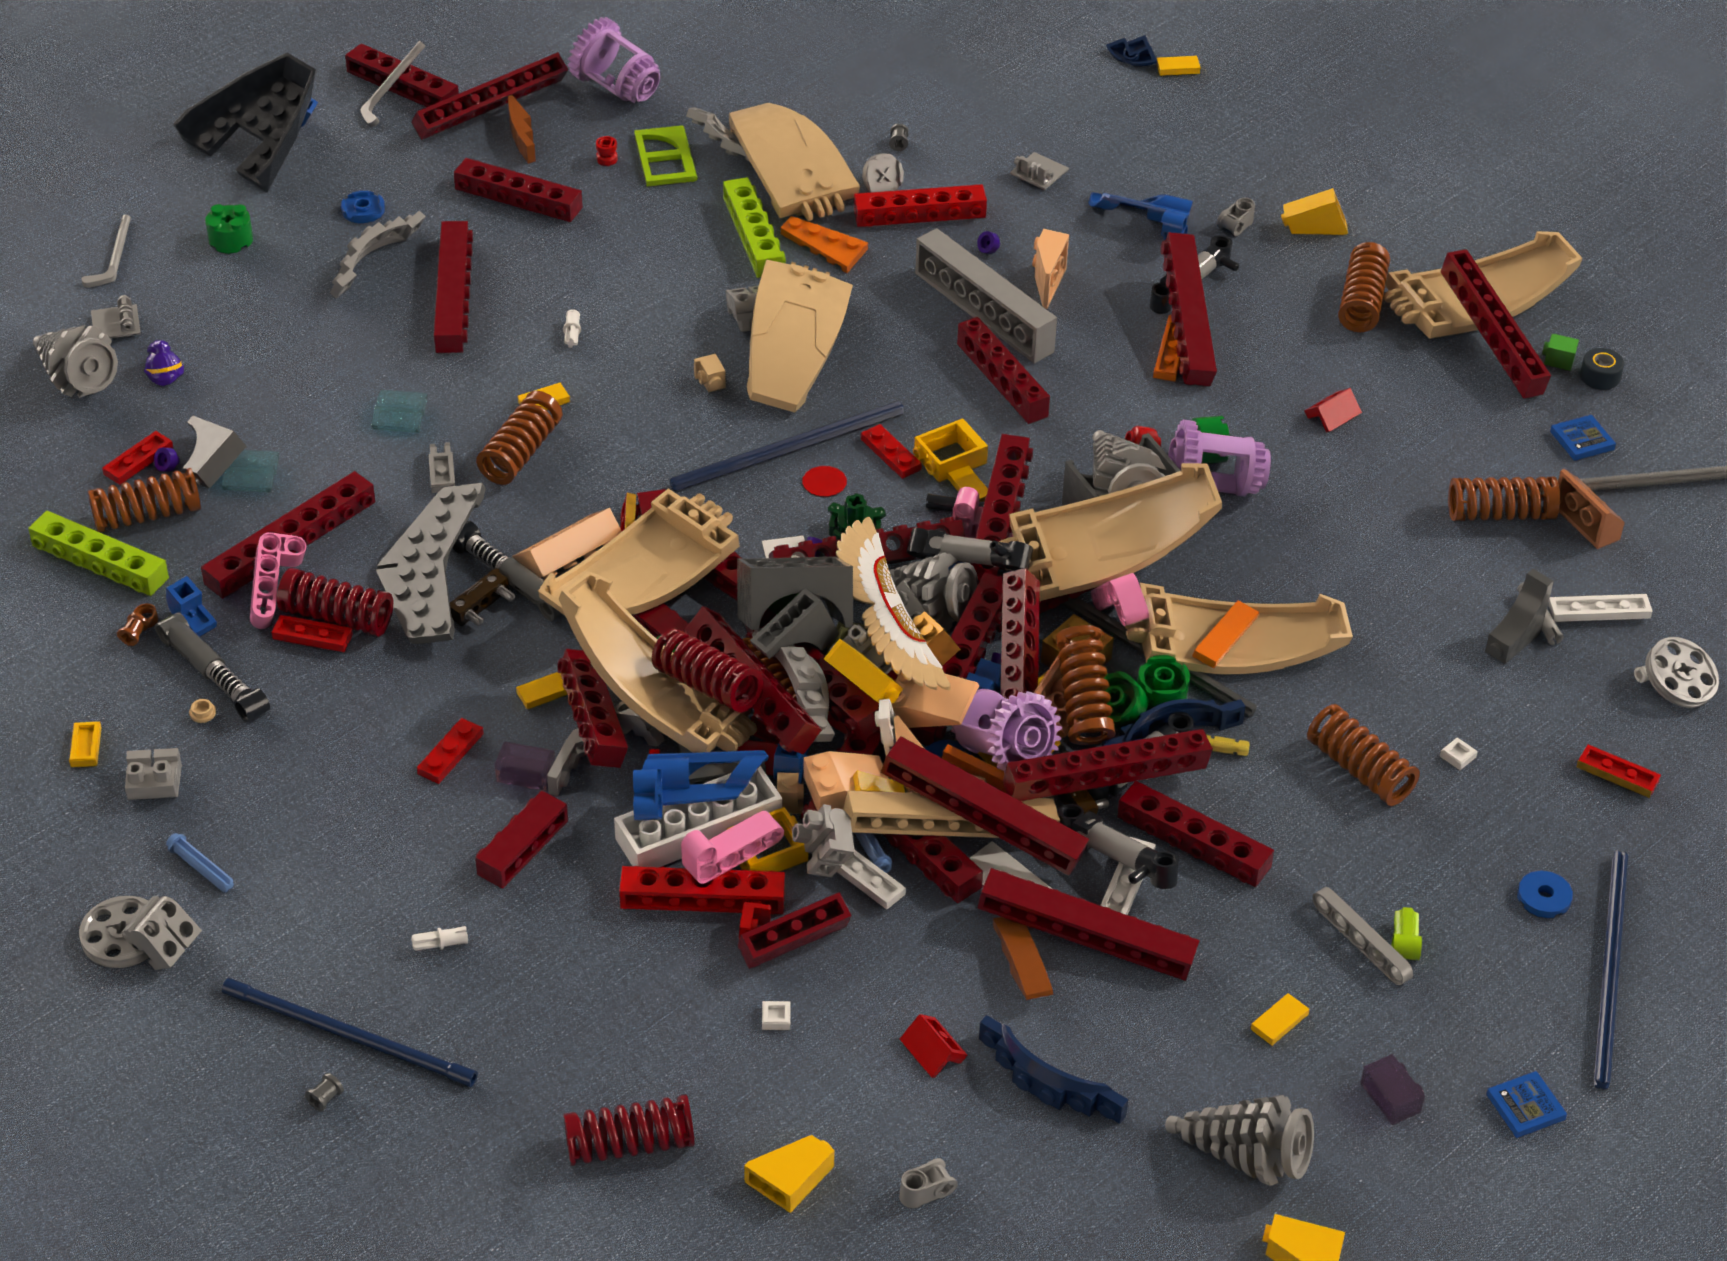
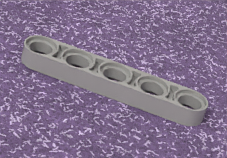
[1312,887,1413,985]

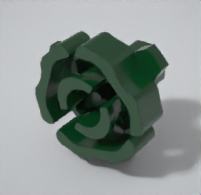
[828,493,886,540]

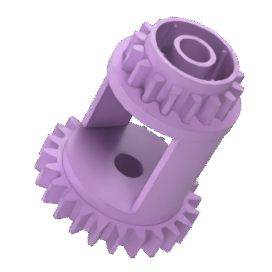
[568,17,660,103]
[1168,420,1271,497]
[951,689,1062,773]

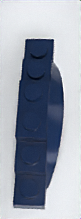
[1102,699,1246,746]
[979,1015,1129,1124]

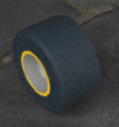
[1580,348,1625,390]

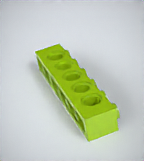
[723,177,786,278]
[28,511,169,596]

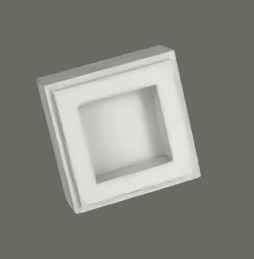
[1440,737,1478,770]
[762,1001,790,1030]

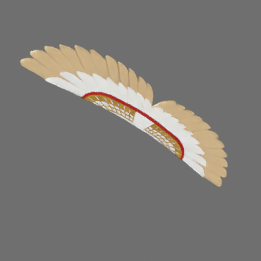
[836,517,950,690]

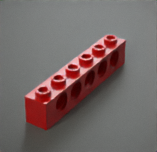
[854,184,987,227]
[619,866,785,914]

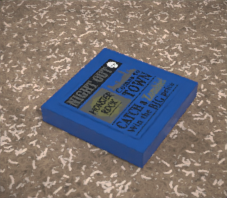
[1550,415,1616,461]
[1486,1071,1567,1138]

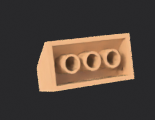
[512,508,622,581]

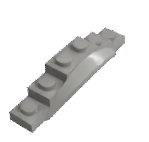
[686,107,750,162]
[330,211,426,299]
[752,628,835,742]

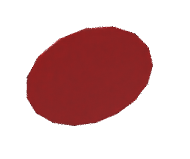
[802,466,847,496]

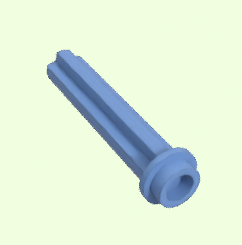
[166,833,234,892]
[855,833,892,873]

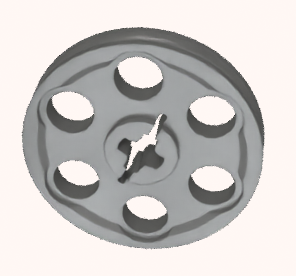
[1645,637,1719,708]
[79,896,149,968]

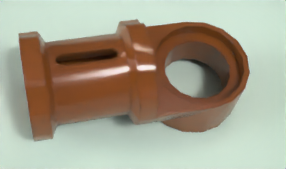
[117,603,159,646]

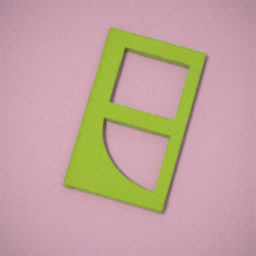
[634,125,698,186]

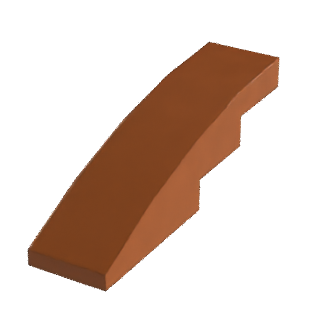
[508,95,536,164]
[993,917,1053,1000]

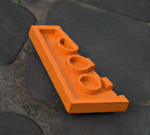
[781,216,868,273]

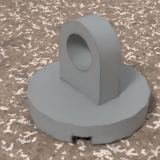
[862,153,904,192]

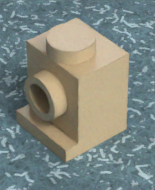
[694,354,726,392]
[777,772,804,814]

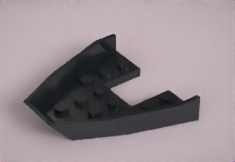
[173,52,316,192]

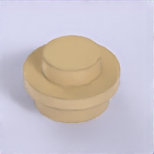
[189,699,216,723]

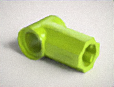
[1391,907,1422,961]

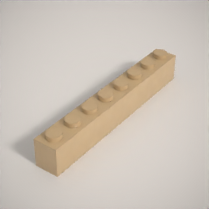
[843,791,1060,838]

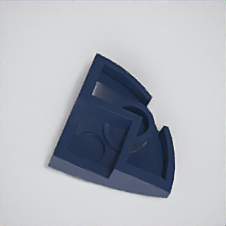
[1106,35,1157,66]

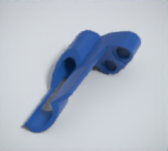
[1088,192,1193,240]
[633,750,769,820]

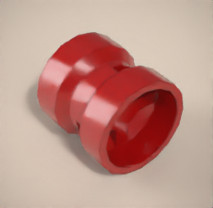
[596,136,618,166]

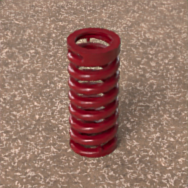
[276,568,394,637]
[651,628,764,713]
[563,1094,695,1166]

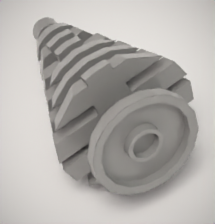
[33,325,118,398]
[1092,430,1166,496]
[889,552,979,631]
[1165,1095,1314,1186]

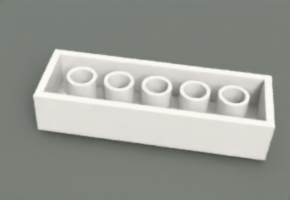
[614,766,782,867]

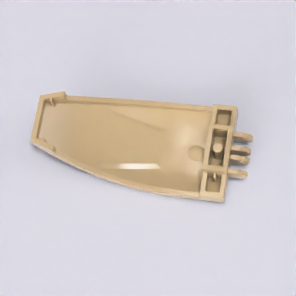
[729,103,860,221]
[1384,231,1582,339]
[747,260,853,413]
[999,463,1222,601]
[538,488,740,615]
[559,571,758,753]
[1125,583,1353,674]

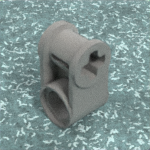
[1217,198,1255,236]
[899,1158,958,1208]

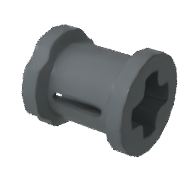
[889,124,909,151]
[305,1073,344,1111]

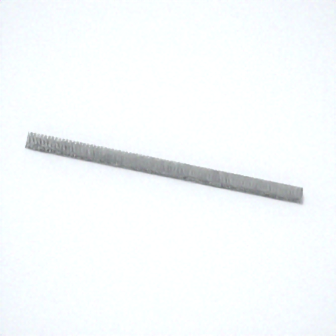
[1514,466,1727,497]

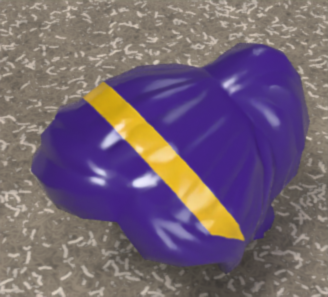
[143,340,184,386]

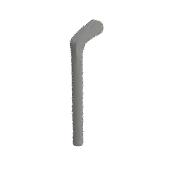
[360,41,425,127]
[81,214,131,288]

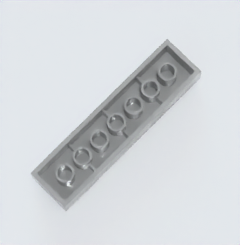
[915,228,1057,364]

